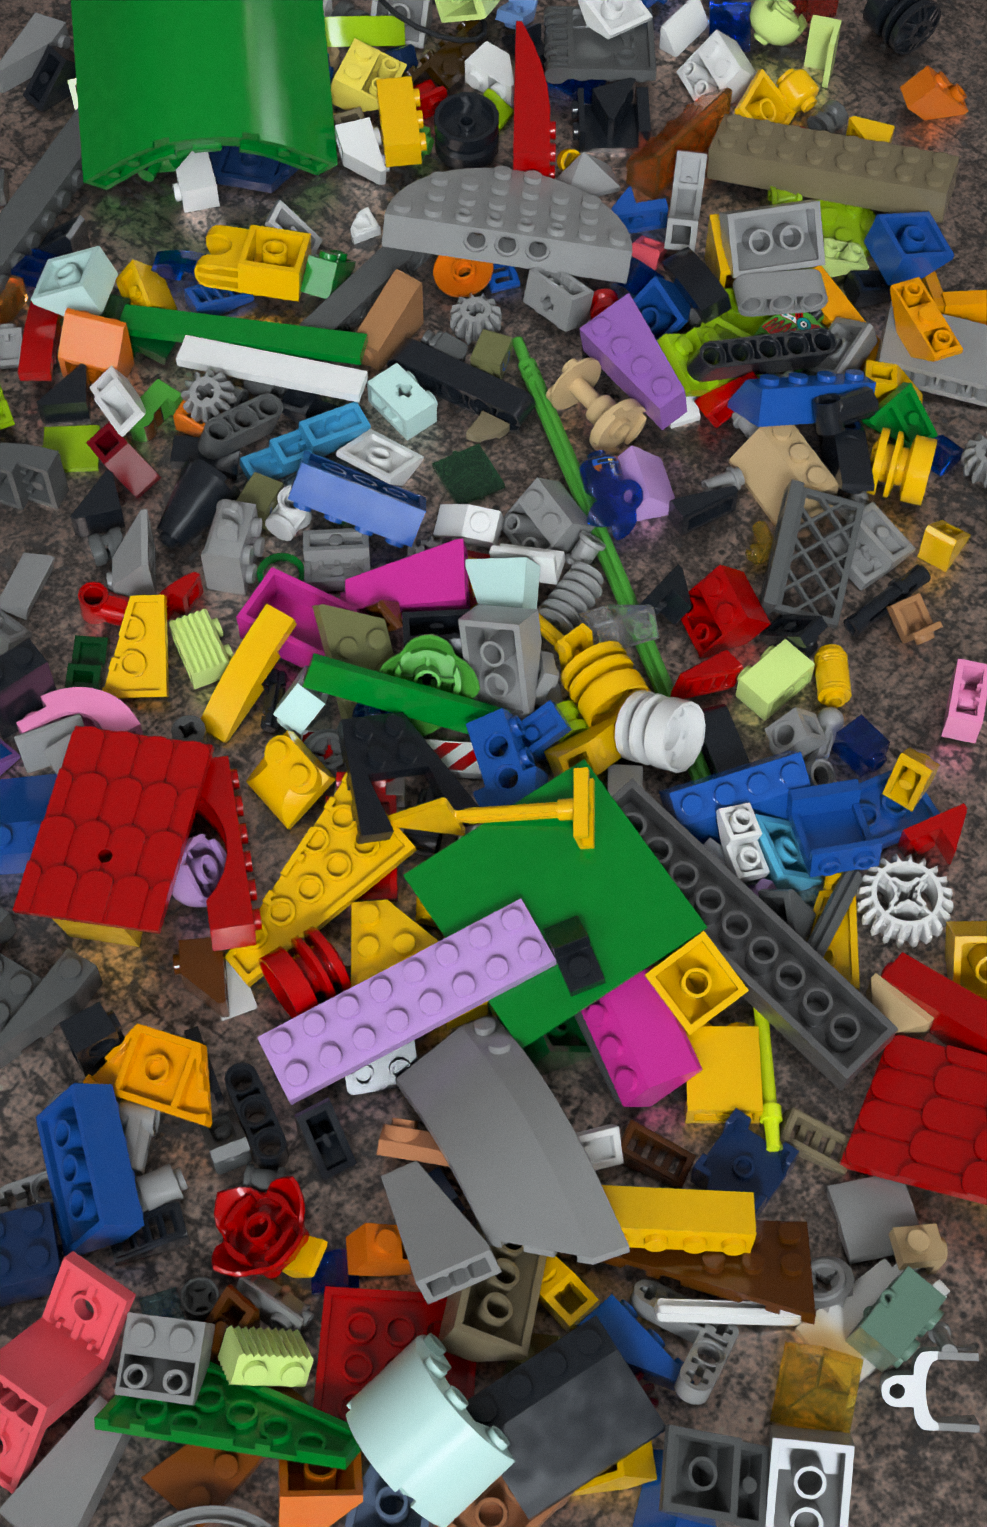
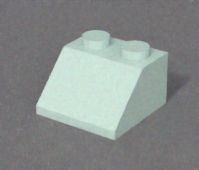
[31,246,118,316]

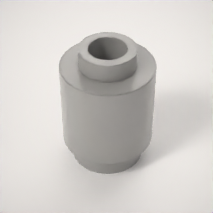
[135,1163,188,1212]

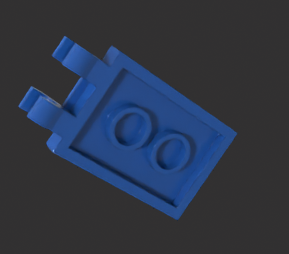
[859,769,940,850]

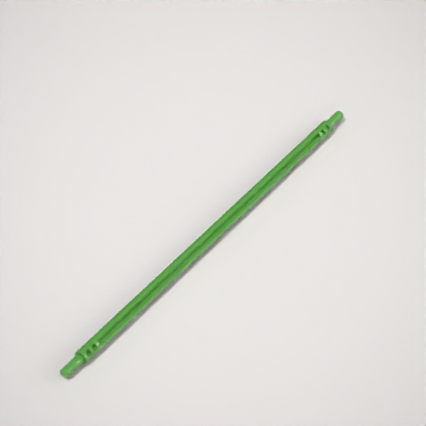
[513,336,711,781]

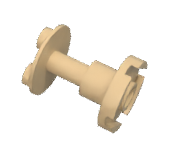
[546,358,647,456]

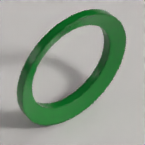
[257,553,304,584]

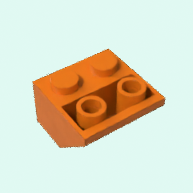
[58,308,135,384]

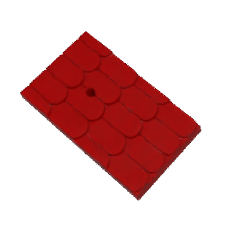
[13,726,215,947]
[840,1035,987,1205]

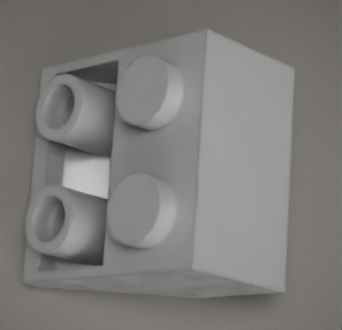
[502,477,595,555]
[114,1312,215,1405]

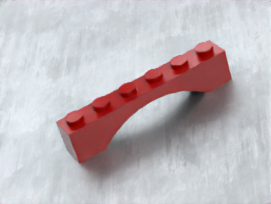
[196,756,262,951]

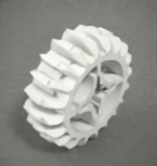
[856,854,954,949]

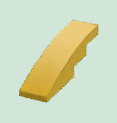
[201,604,297,744]

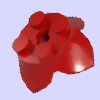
[211,1176,309,1279]

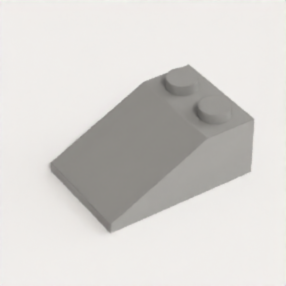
[458,604,542,720]
[765,1425,855,1527]

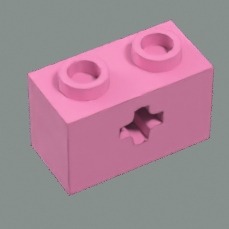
[941,658,987,743]

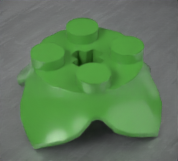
[378,634,480,736]

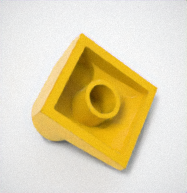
[246,730,336,830]

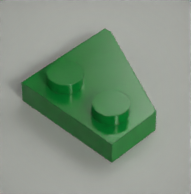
[862,382,938,448]

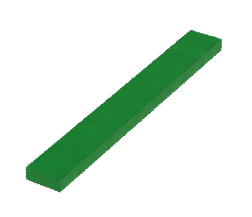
[120,304,368,365]

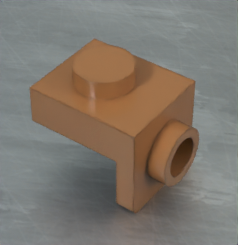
[886,592,943,645]

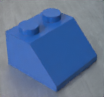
[864,211,955,286]

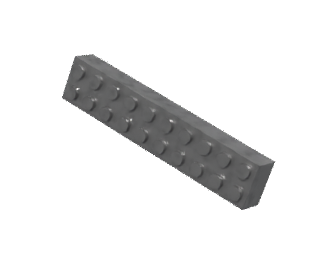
[612,779,898,1091]

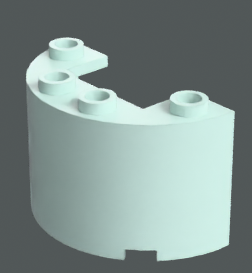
[346,1333,516,1527]

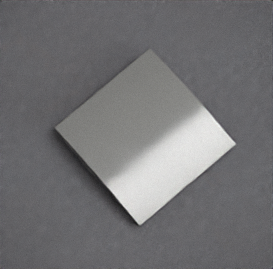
[823,502,916,591]
[303,528,371,592]
[827,1176,919,1264]

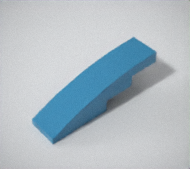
[239,402,371,481]

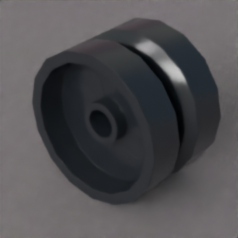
[434,92,499,169]

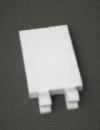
[795,1258,950,1394]

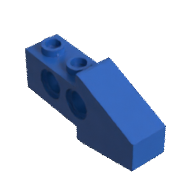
[466,708,549,807]

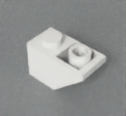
[465,41,515,108]
[335,117,390,185]

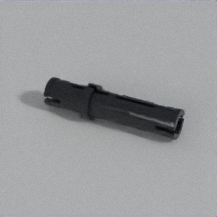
[843,564,931,637]

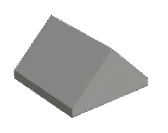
[370,0,433,49]
[803,317,878,376]

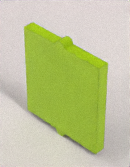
[41,425,101,473]

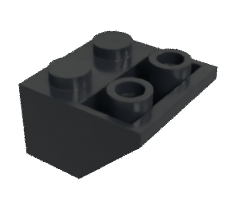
[402,609,470,685]

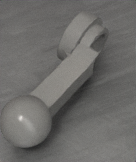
[805,707,844,786]

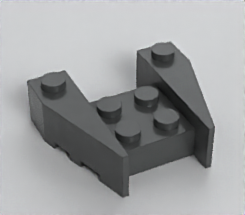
[0,907,103,1069]

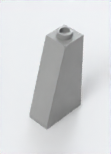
[381,1161,502,1305]
[0,1395,132,1527]

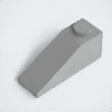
[0,12,71,93]

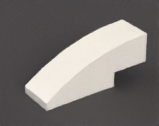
[90,366,146,437]

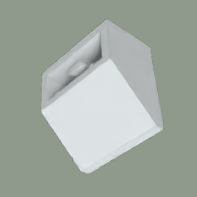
[676,29,757,113]

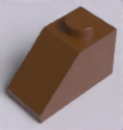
[173,937,230,1017]

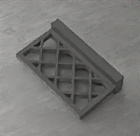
[759,479,865,629]

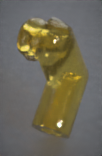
[745,521,773,565]

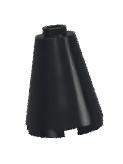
[156,457,241,550]

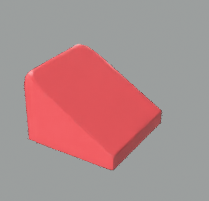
[630,235,668,273]

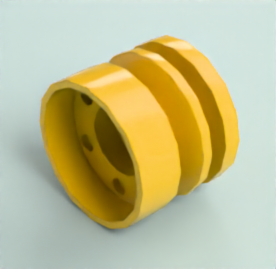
[867,427,937,506]
[561,641,651,728]

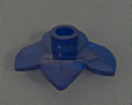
[586,476,643,540]

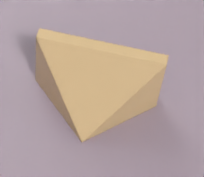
[866,973,934,1038]

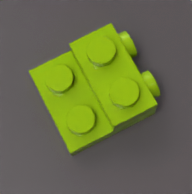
[657,327,736,397]

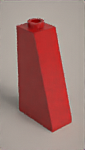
[881,952,987,1055]

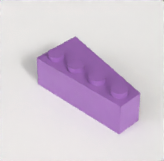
[579,293,687,430]

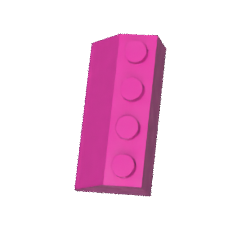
[581,964,703,1107]

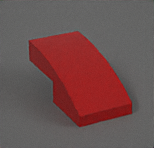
[158,571,204,622]

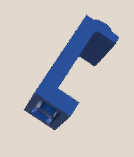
[786,779,883,877]

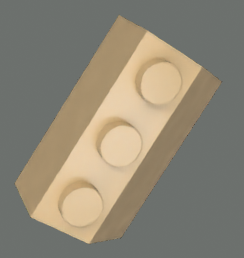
[729,425,839,527]

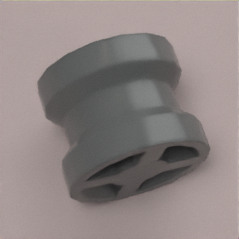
[171,715,208,744]

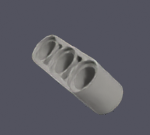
[732,269,828,317]

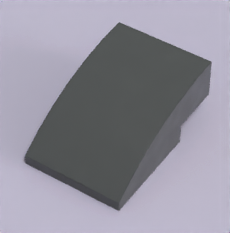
[0,443,69,510]
[659,1424,770,1527]

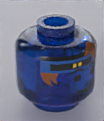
[579,450,625,501]

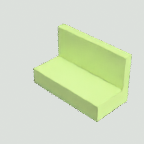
[804,15,842,88]

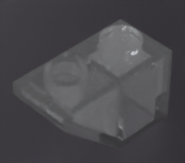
[578,604,660,649]

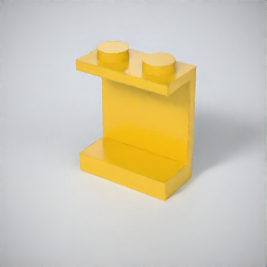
[685,1022,763,1124]

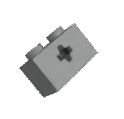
[523,267,594,332]

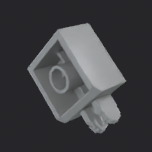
[201,499,265,596]

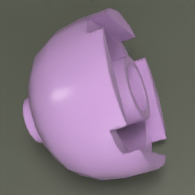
[172,834,227,908]

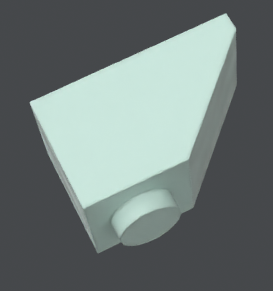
[273,665,329,735]

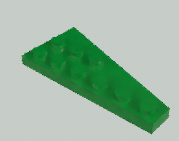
[94,1362,361,1470]

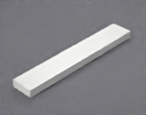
[176,335,368,402]

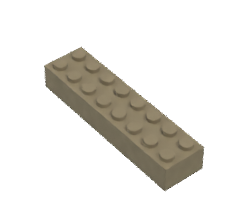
[707,114,960,223]

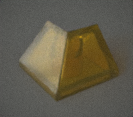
[770,1341,864,1433]

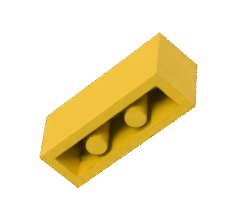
[376,76,427,167]

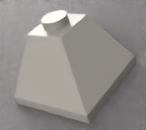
[106,509,157,597]

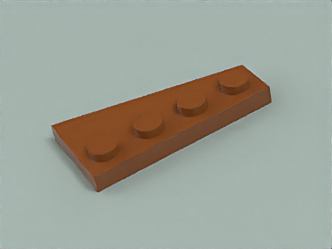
[141,1386,309,1527]

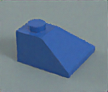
[633,276,691,340]

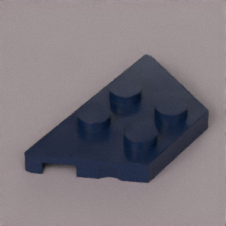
[208,146,299,193]

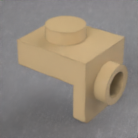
[889,1223,948,1275]

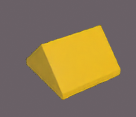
[735,68,796,125]
[644,931,749,1035]

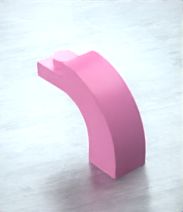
[16,687,143,735]

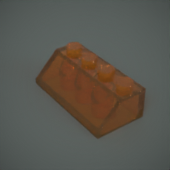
[626,87,732,200]

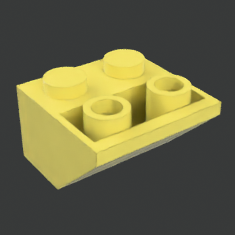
[331,38,407,112]

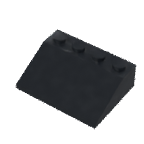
[466,1315,665,1521]

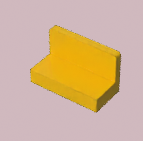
[116,259,178,310]

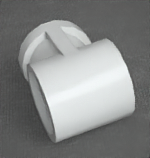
[265,485,312,541]

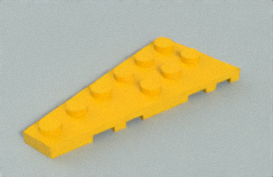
[225,772,417,987]

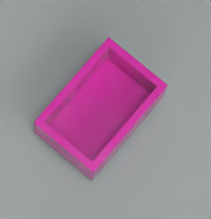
[236,567,359,668]

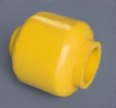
[776,68,819,113]

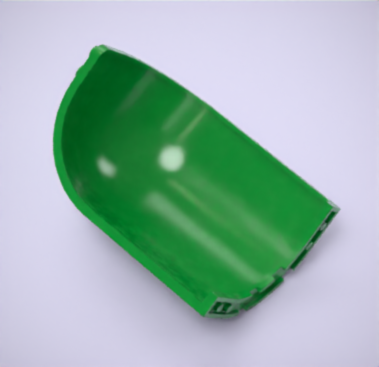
[71,0,338,190]

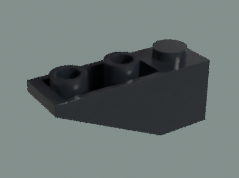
[821,421,875,494]

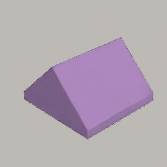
[599,445,675,526]

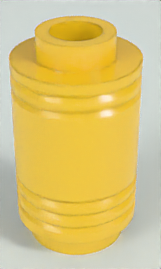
[814,644,852,708]

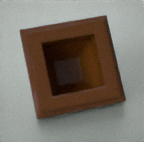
[365,599,403,632]

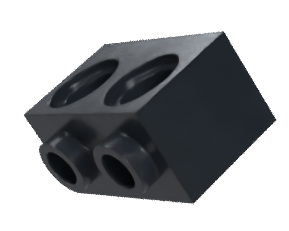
[59,1001,125,1078]

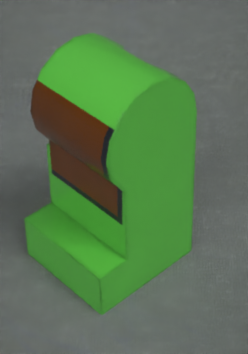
[129,379,183,442]

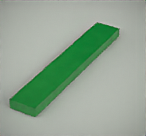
[302,653,511,735]

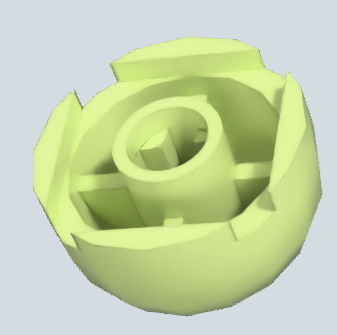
[750,0,808,46]

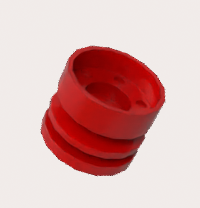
[258,926,352,1019]

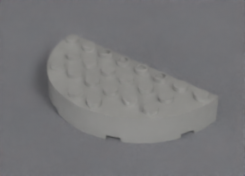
[382,166,632,284]

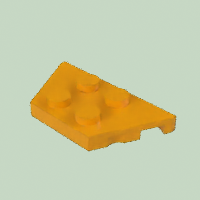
[83,1023,212,1128]

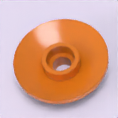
[433,255,494,298]

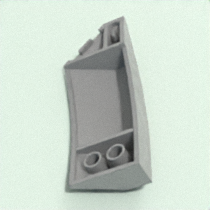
[396,1016,630,1265]

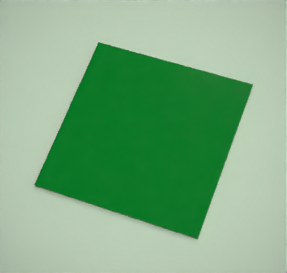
[403,759,708,1049]

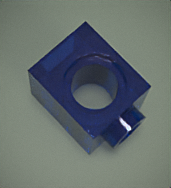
[832,714,890,778]

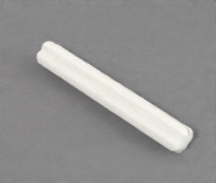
[653,1298,802,1326]

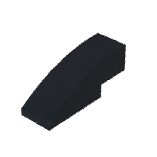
[661,247,732,324]

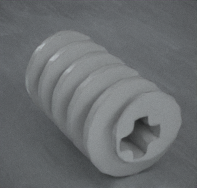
[539,562,604,635]

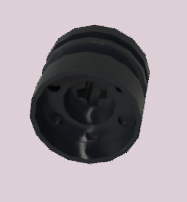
[863,0,941,55]

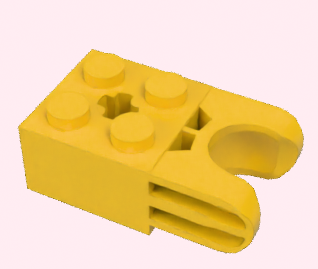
[194,224,311,302]

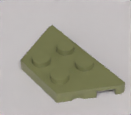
[312,604,394,719]

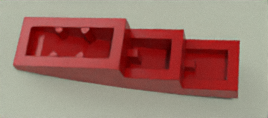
[18,301,62,381]

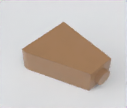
[356,269,424,371]

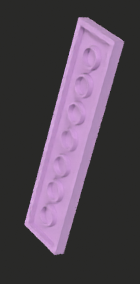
[257,899,557,1105]

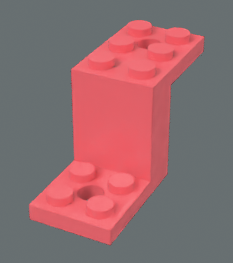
[0,1251,136,1494]

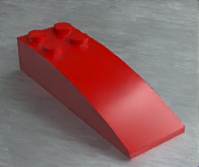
[513,21,556,179]

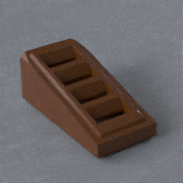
[620,1119,696,1189]

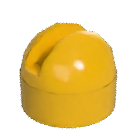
[556,148,580,171]

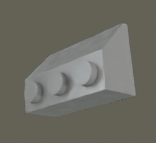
[719,199,826,278]

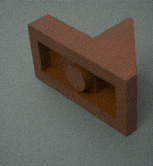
[205,1284,260,1367]

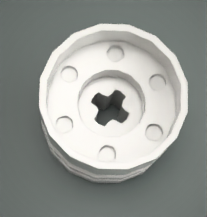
[614,690,706,773]

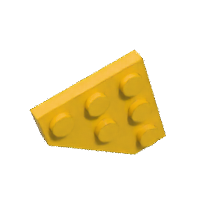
[351,900,439,988]

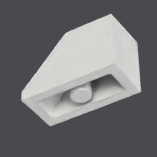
[172,151,220,213]
[433,504,504,549]

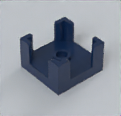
[690,1108,799,1220]

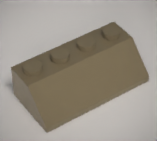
[438,1209,547,1362]

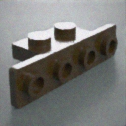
[402,19,482,91]

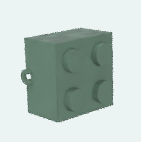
[845,1266,946,1372]

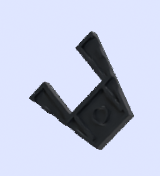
[337,712,483,844]

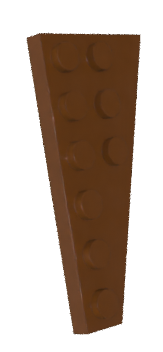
[602,1220,816,1325]

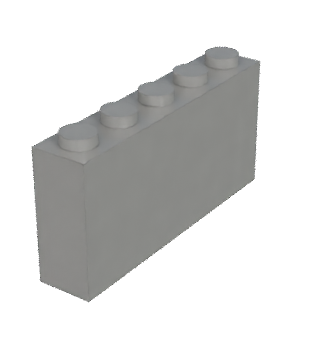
[876,301,987,407]

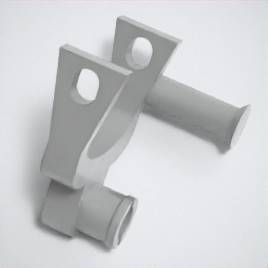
[879,1321,980,1433]

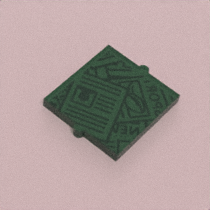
[432,444,505,504]

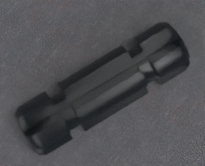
[261,669,287,733]

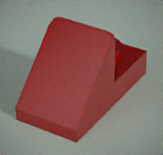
[898,803,968,865]

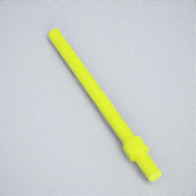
[753,1007,783,1152]

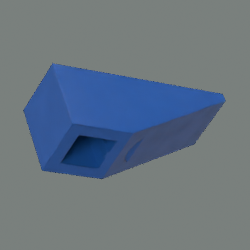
[577,1294,694,1391]

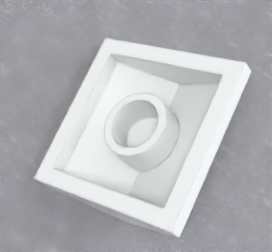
[577,0,653,39]
[336,429,424,486]

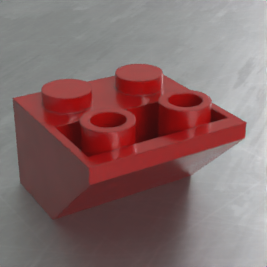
[681,564,771,658]

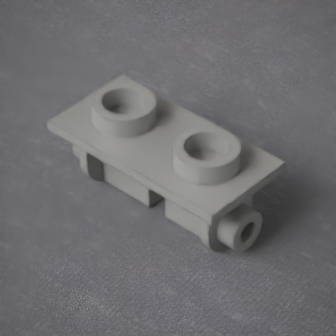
[236,1275,314,1331]

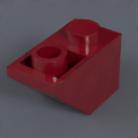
[86,421,162,499]

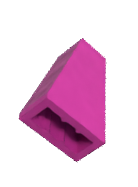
[340,538,470,618]

